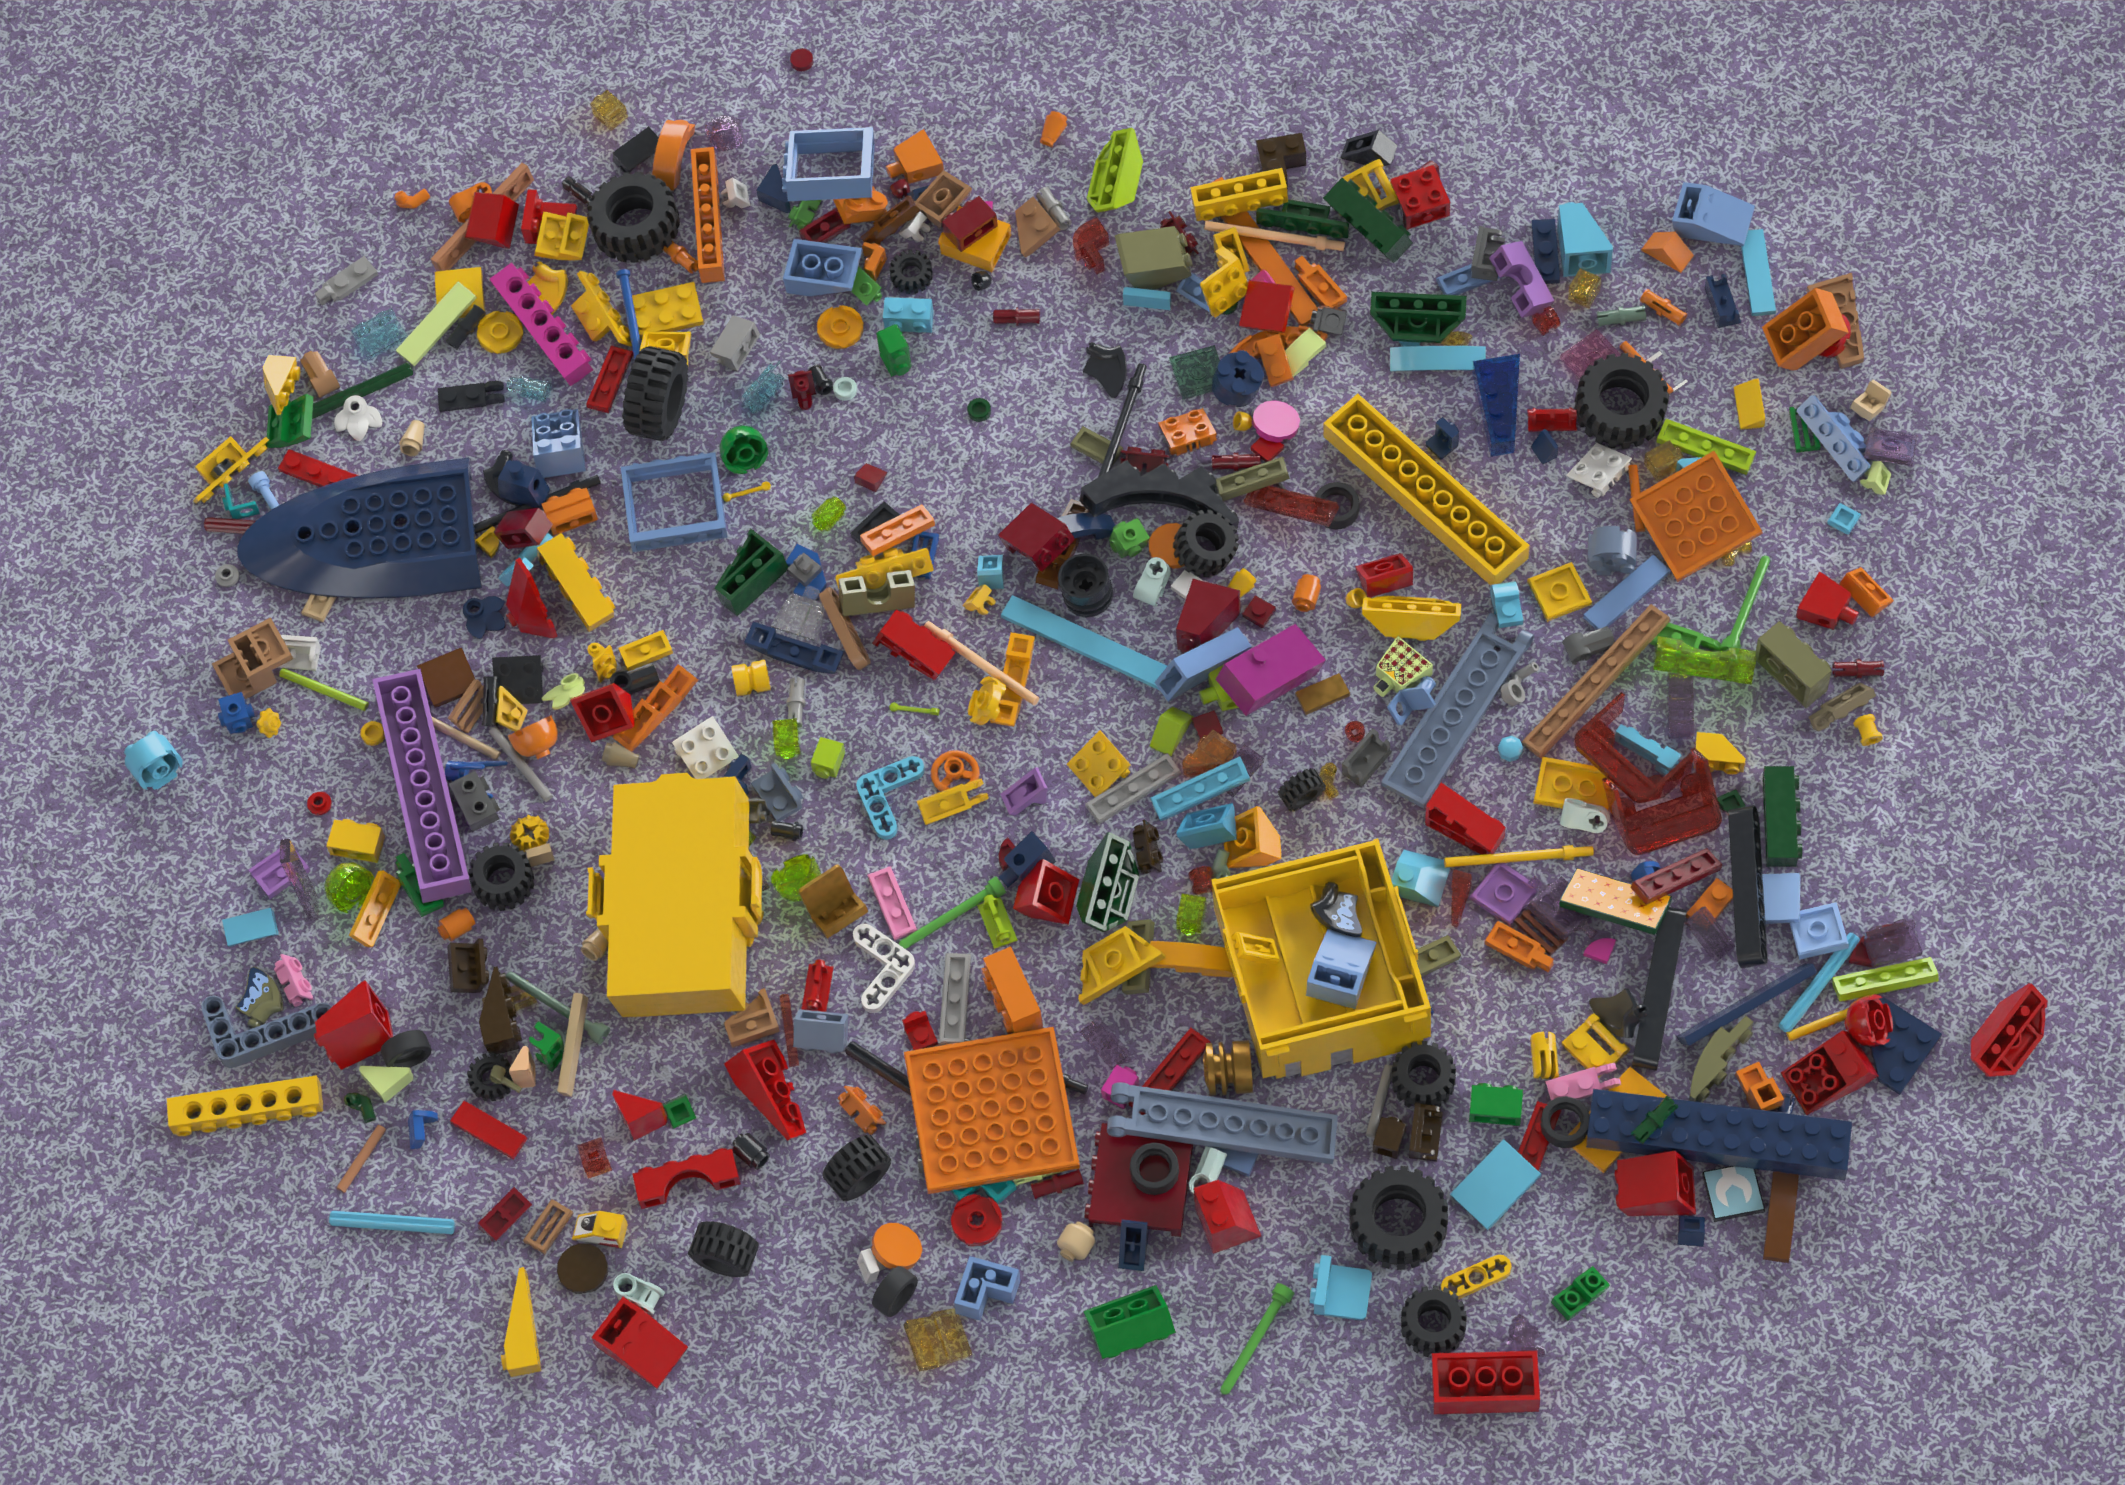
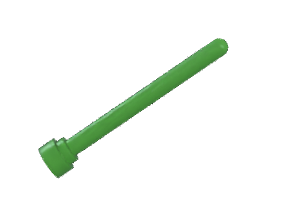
[1719,555,1770,658]
[899,876,1006,949]
[1220,1283,1295,1395]

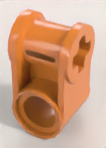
[449,182,492,223]

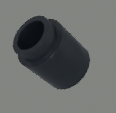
[732,1133,770,1170]

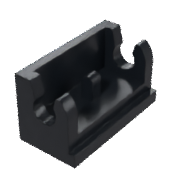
[613,126,659,173]

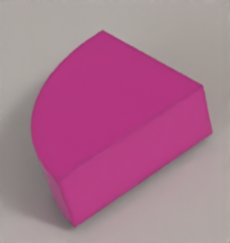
[1583,938,1616,964]

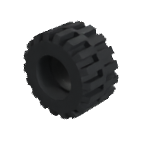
[1173,510,1239,577]
[468,842,535,911]
[1392,1041,1456,1108]
[822,1135,892,1201]
[688,1221,759,1277]
[1401,1285,1467,1357]

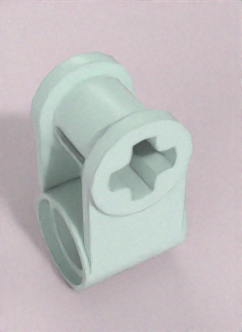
[1133,557,1171,607]
[1560,798,1610,833]
[613,1273,665,1316]

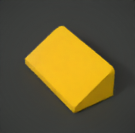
[1733,378,1765,430]

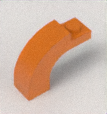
[652,120,695,191]

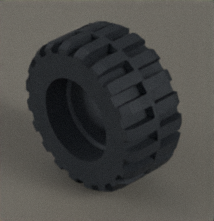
[587,172,680,263]
[622,346,688,441]
[1574,353,1669,449]
[1349,1166,1448,1270]

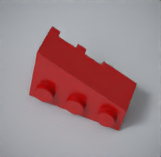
[872,609,956,680]

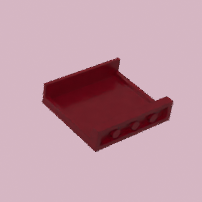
[1084,1123,1193,1237]

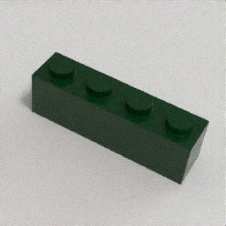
[1762,766,1802,867]

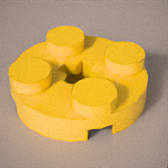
[968,676,1006,725]

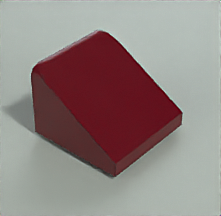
[854,463,887,492]

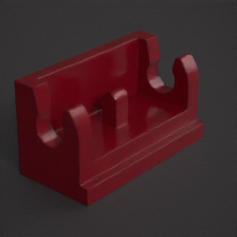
[478,1187,532,1242]

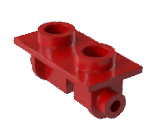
[1527,407,1577,432]
[801,959,834,1012]

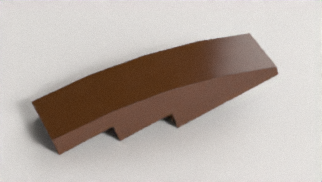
[1035,499,1089,590]
[1763,1171,1799,1263]

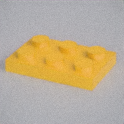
[632,282,704,339]

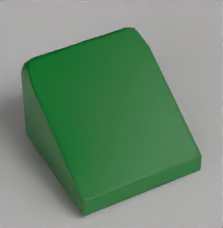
[662,1093,696,1129]

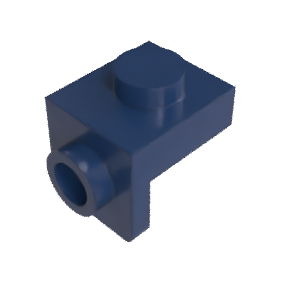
[1425,417,1459,460]
[724,753,751,795]

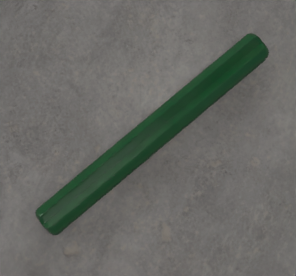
[312,363,413,419]

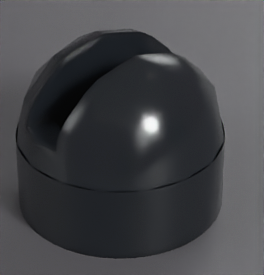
[971,271,992,291]

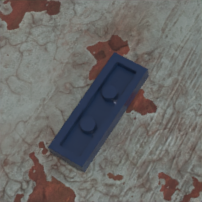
[1531,219,1560,284]

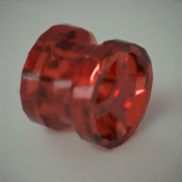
[1532,306,1561,336]
[1188,866,1213,895]

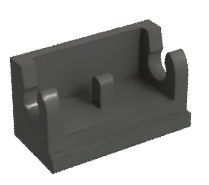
[1471,226,1505,281]
[1342,728,1392,788]

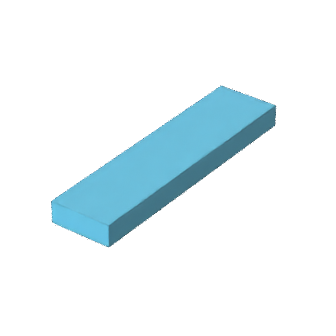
[1741,229,1776,316]
[1150,757,1251,821]

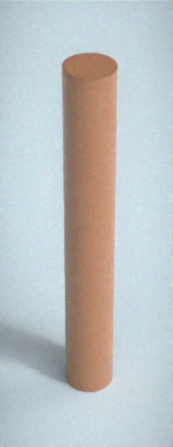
[336,1125,386,1193]

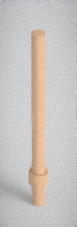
[1204,221,1345,251]
[924,621,1039,705]

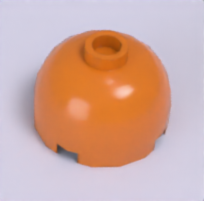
[508,715,558,759]

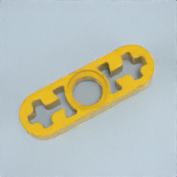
[1441,1255,1511,1300]

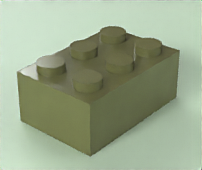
[1754,621,1832,708]

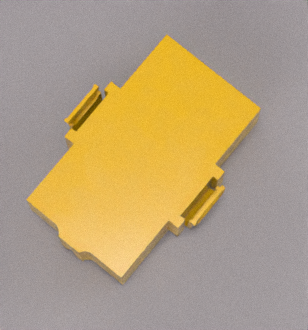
[586,773,762,1017]

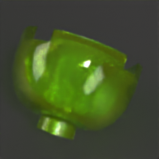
[771,854,821,902]
[324,862,374,913]

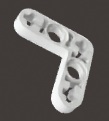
[853,924,915,1013]

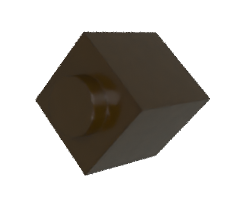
[1372,1117,1406,1159]

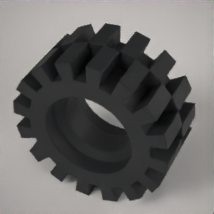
[890,249,933,294]
[1278,768,1326,811]
[467,1053,514,1101]

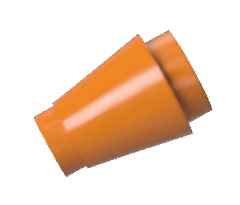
[1040,111,1067,147]

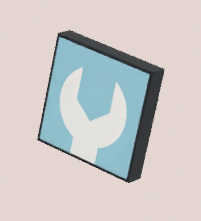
[1702,1166,1765,1222]

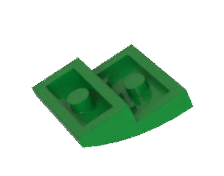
[266,394,313,448]

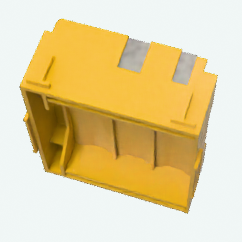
[1211,838,1431,1079]

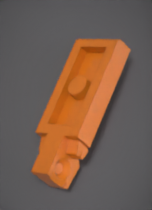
[1294,256,1347,308]
[1485,921,1554,973]

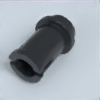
[808,364,833,395]
[770,820,803,841]

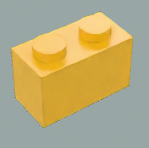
[326,819,385,863]

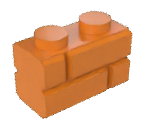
[542,488,598,536]

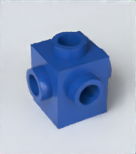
[218,692,255,734]

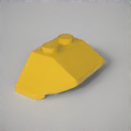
[1362,596,1461,641]

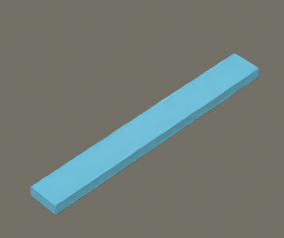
[1001,595,1167,690]

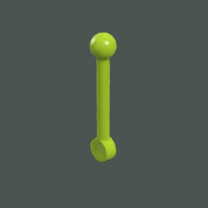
[889,702,940,716]

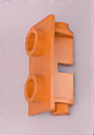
[838,1086,886,1135]

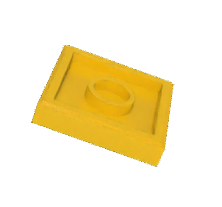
[1527,562,1592,622]

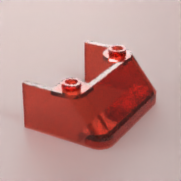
[1574,692,1694,803]
[1602,748,1722,855]

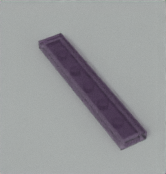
[280,839,319,921]

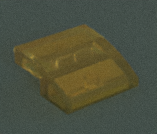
[903,1308,973,1372]

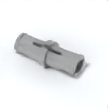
[1036,187,1072,230]
[786,677,806,727]

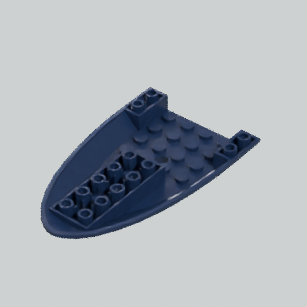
[237,457,482,598]

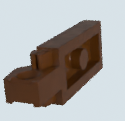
[861,195,920,245]

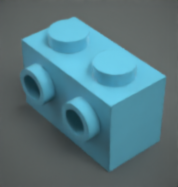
[883,297,934,333]

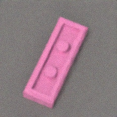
[867,866,917,941]

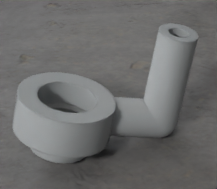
[1501,662,1539,706]

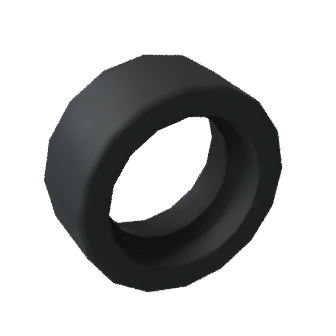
[1314,482,1360,530]
[381,1030,432,1068]
[1540,1096,1590,1148]
[1130,1143,1179,1195]
[872,1266,918,1317]

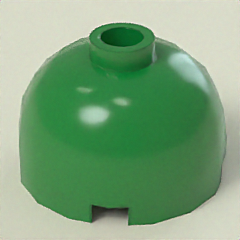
[719,425,768,474]

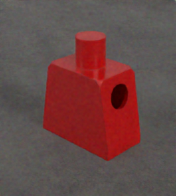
[1796,571,1859,630]

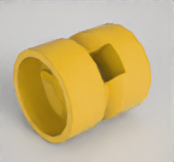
[731,660,771,697]

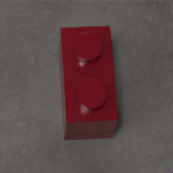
[942,196,998,252]
[493,508,553,549]

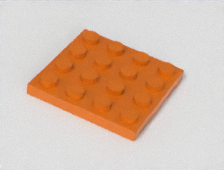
[1629,451,1763,582]

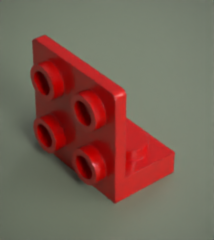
[1390,165,1450,230]
[521,189,577,244]

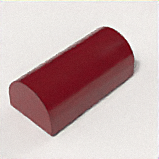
[799,207,851,243]

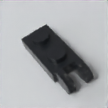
[437,380,505,412]

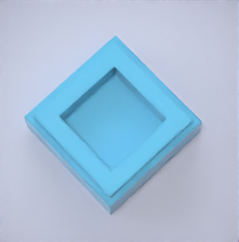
[1827,503,1861,535]

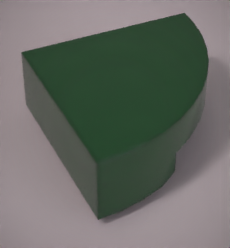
[1714,789,1746,813]

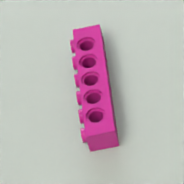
[490,262,593,386]

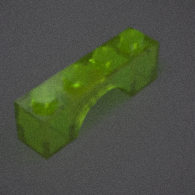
[1653,636,1756,685]

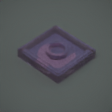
[1864,427,1918,467]

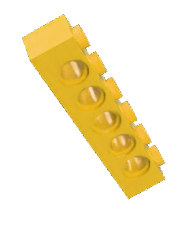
[166,1075,323,1136]

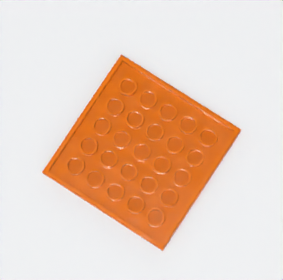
[904,1027,1080,1194]

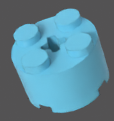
[124,731,183,790]

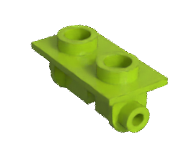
[977,895,1018,949]

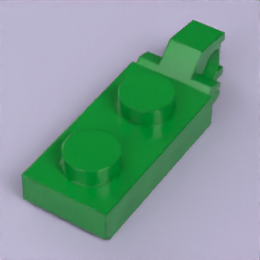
[395,853,444,917]

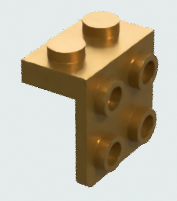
[799,865,869,939]

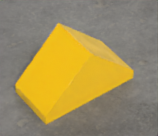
[1213,227,1250,273]

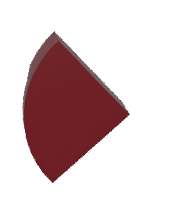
[998,837,1016,872]

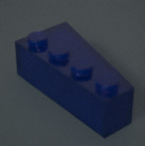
[1472,354,1520,457]

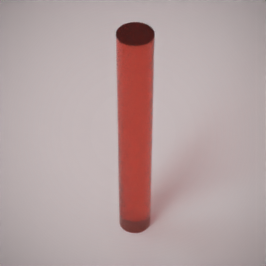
[779,994,799,1067]

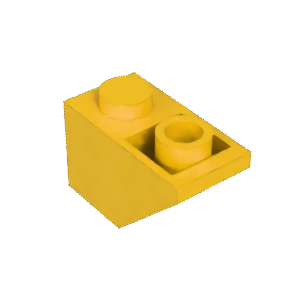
[1694,732,1745,775]

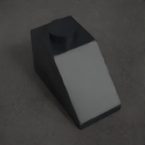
[1340,130,1398,166]

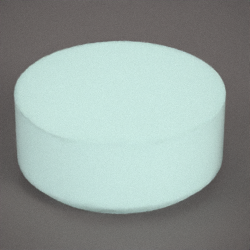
[833,377,857,401]

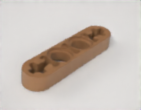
[819,587,871,670]

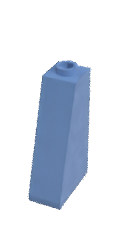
[1154,627,1252,702]

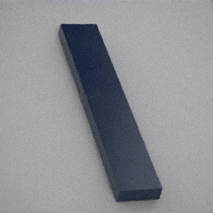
[1676,963,1817,1046]

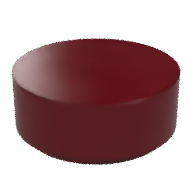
[790,48,814,71]

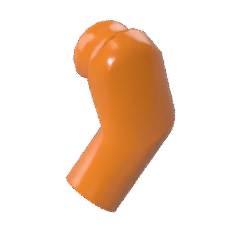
[394,189,431,209]

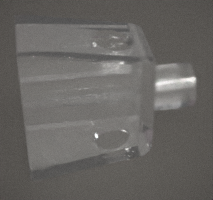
[771,586,825,646]

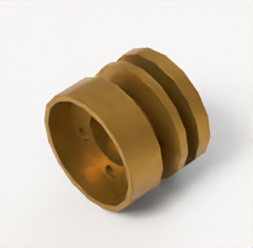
[1203,1040,1253,1096]

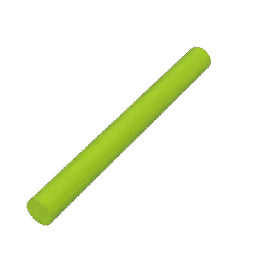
[279,668,369,711]

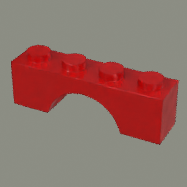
[632,1148,741,1209]

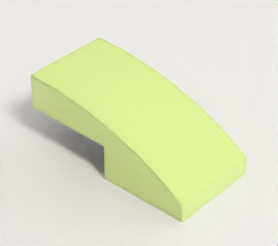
[1285,328,1326,377]

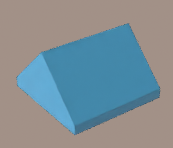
[1176,803,1237,849]

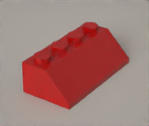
[1432,1351,1540,1414]

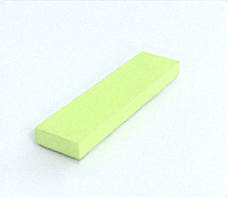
[396,281,477,366]

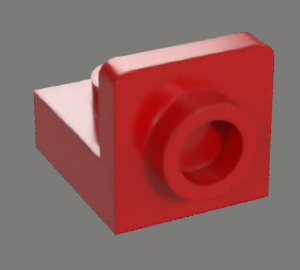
[902,1011,938,1050]

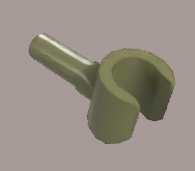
[490,1065,522,1093]

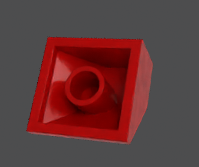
[1013,859,1080,925]

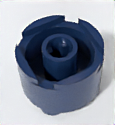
[1212,350,1264,407]

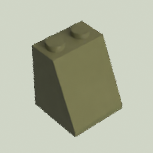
[1114,226,1193,290]

